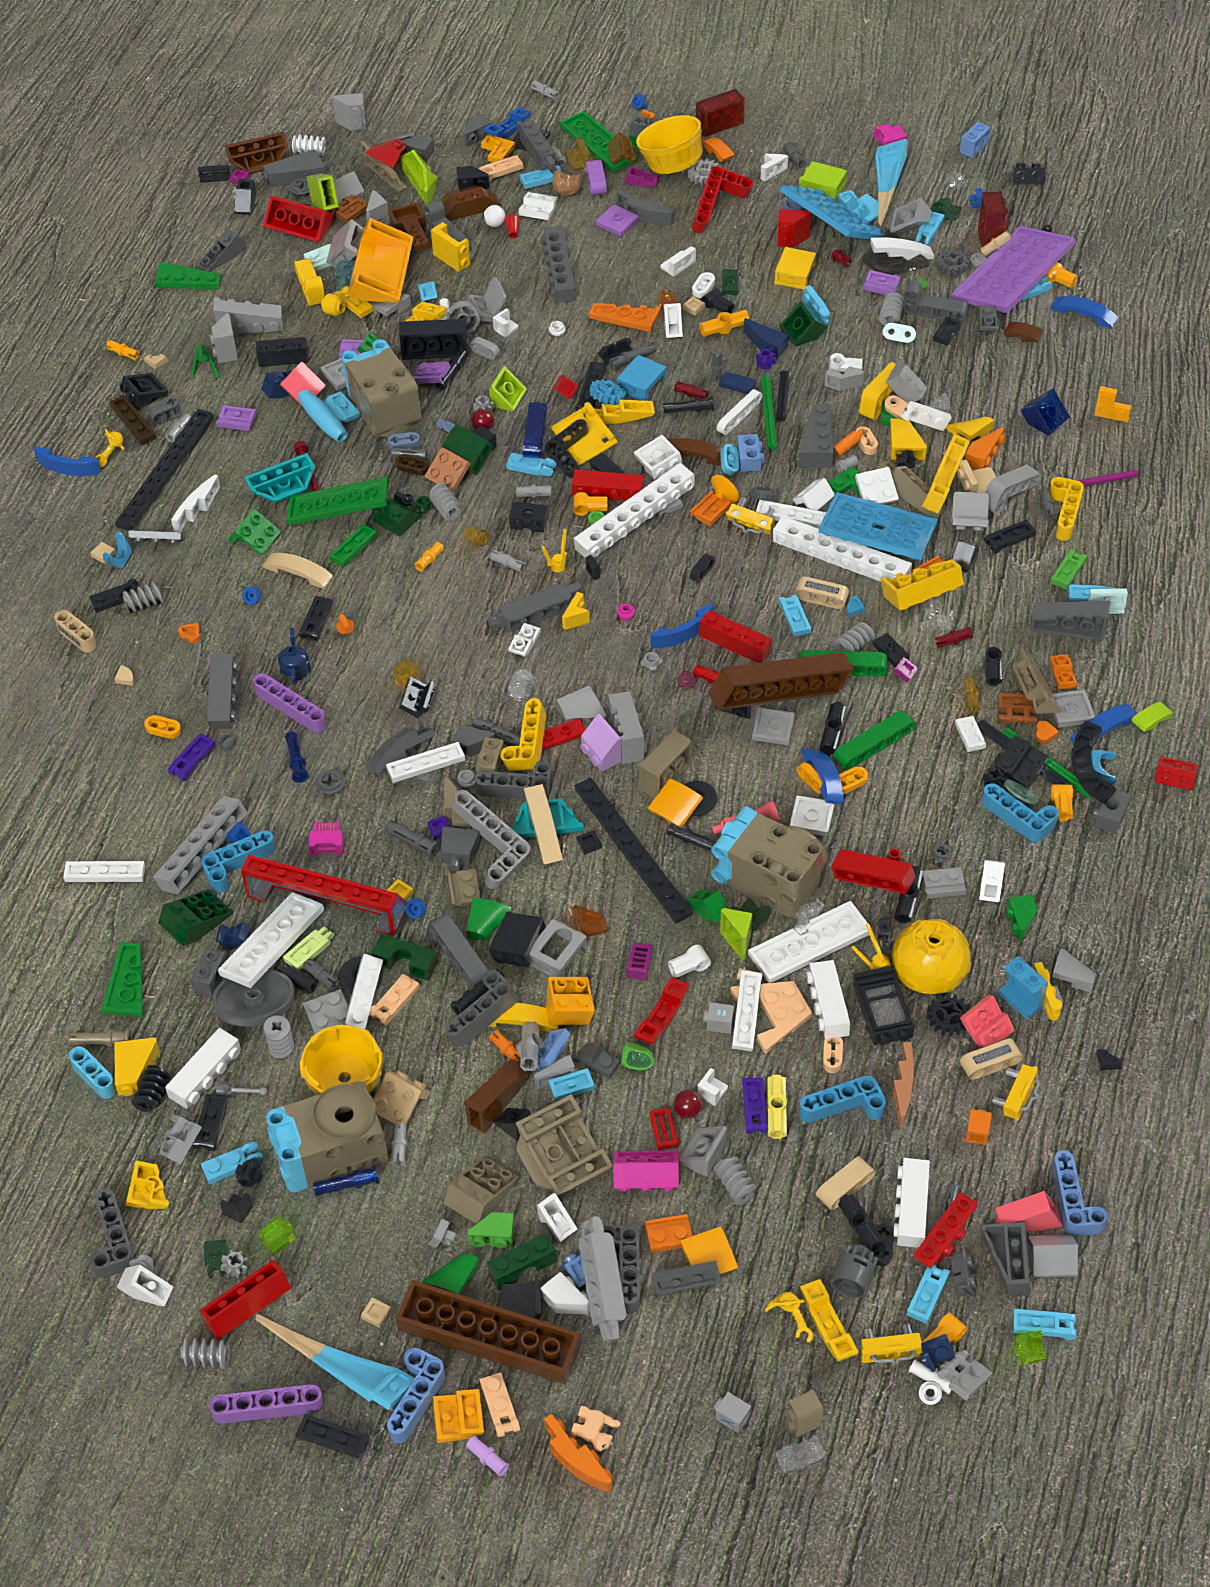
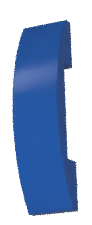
[483,107,531,138]
[1050,296,1118,329]
[34,446,101,476]
[650,603,713,648]
[1070,704,1138,745]
[800,748,844,805]

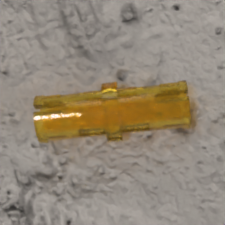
[963,676,981,713]

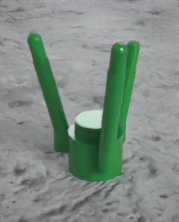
[190,344,219,378]

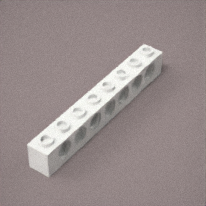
[574,463,695,558]
[773,516,912,582]

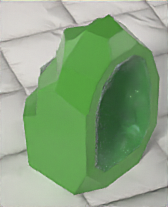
[620,1042,655,1070]

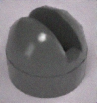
[219,735,235,751]

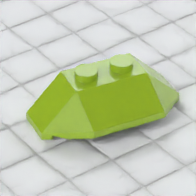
[401,150,438,204]

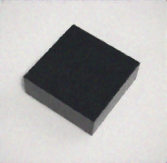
[585,555,600,580]
[576,830,602,855]

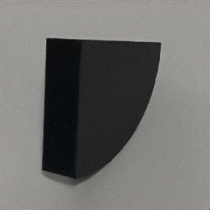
[1096,1049,1122,1071]

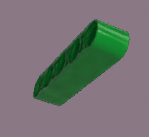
[797,650,887,677]
[833,710,917,770]

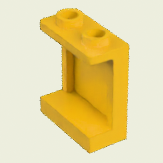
[431,222,471,272]
[774,247,816,290]

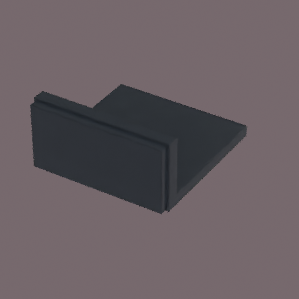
[502,1279,541,1319]

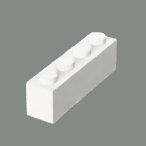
[806,960,850,1039]
[165,1028,241,1110]
[893,1158,930,1248]

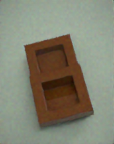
[1004,322,1043,342]

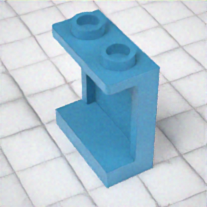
[617,355,667,401]
[998,956,1048,1020]

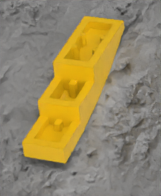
[584,400,655,425]

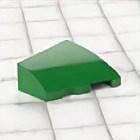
[466,897,511,941]
[422,1254,480,1295]

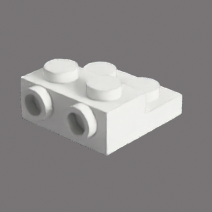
[634,435,683,480]

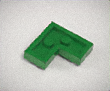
[828,466,860,495]

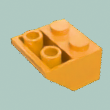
[546,977,595,1025]

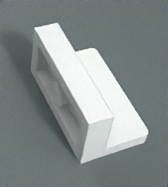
[660,246,696,277]
[793,478,835,510]

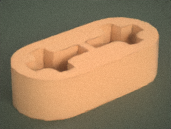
[856,427,878,455]
[823,1037,843,1073]

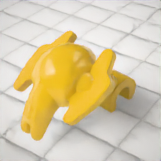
[95,429,125,468]
[765,1292,814,1343]

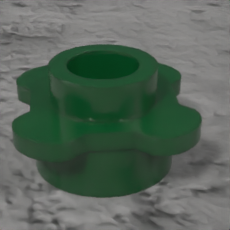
[413,496,434,513]

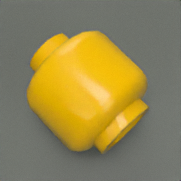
[321,293,346,316]

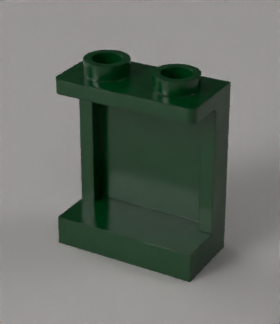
[440,424,494,476]

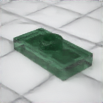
[722,269,738,295]

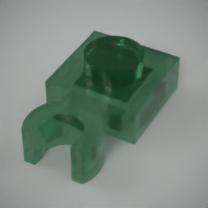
[204,1239,227,1279]

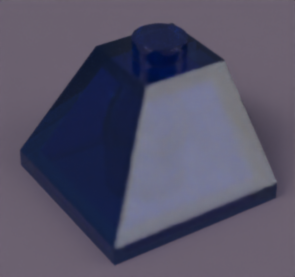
[1020,388,1070,435]

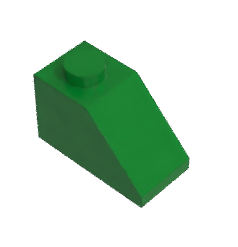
[685,889,728,922]

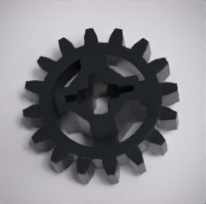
[927,993,970,1036]

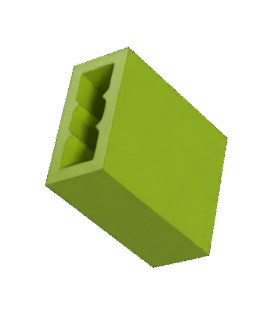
[799,161,847,199]
[306,173,339,210]

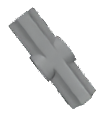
[516,1021,544,1071]

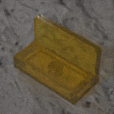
[565,137,591,171]

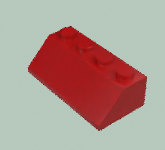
[263,195,334,242]

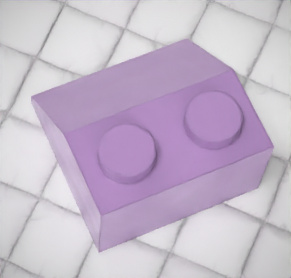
[580,714,621,772]

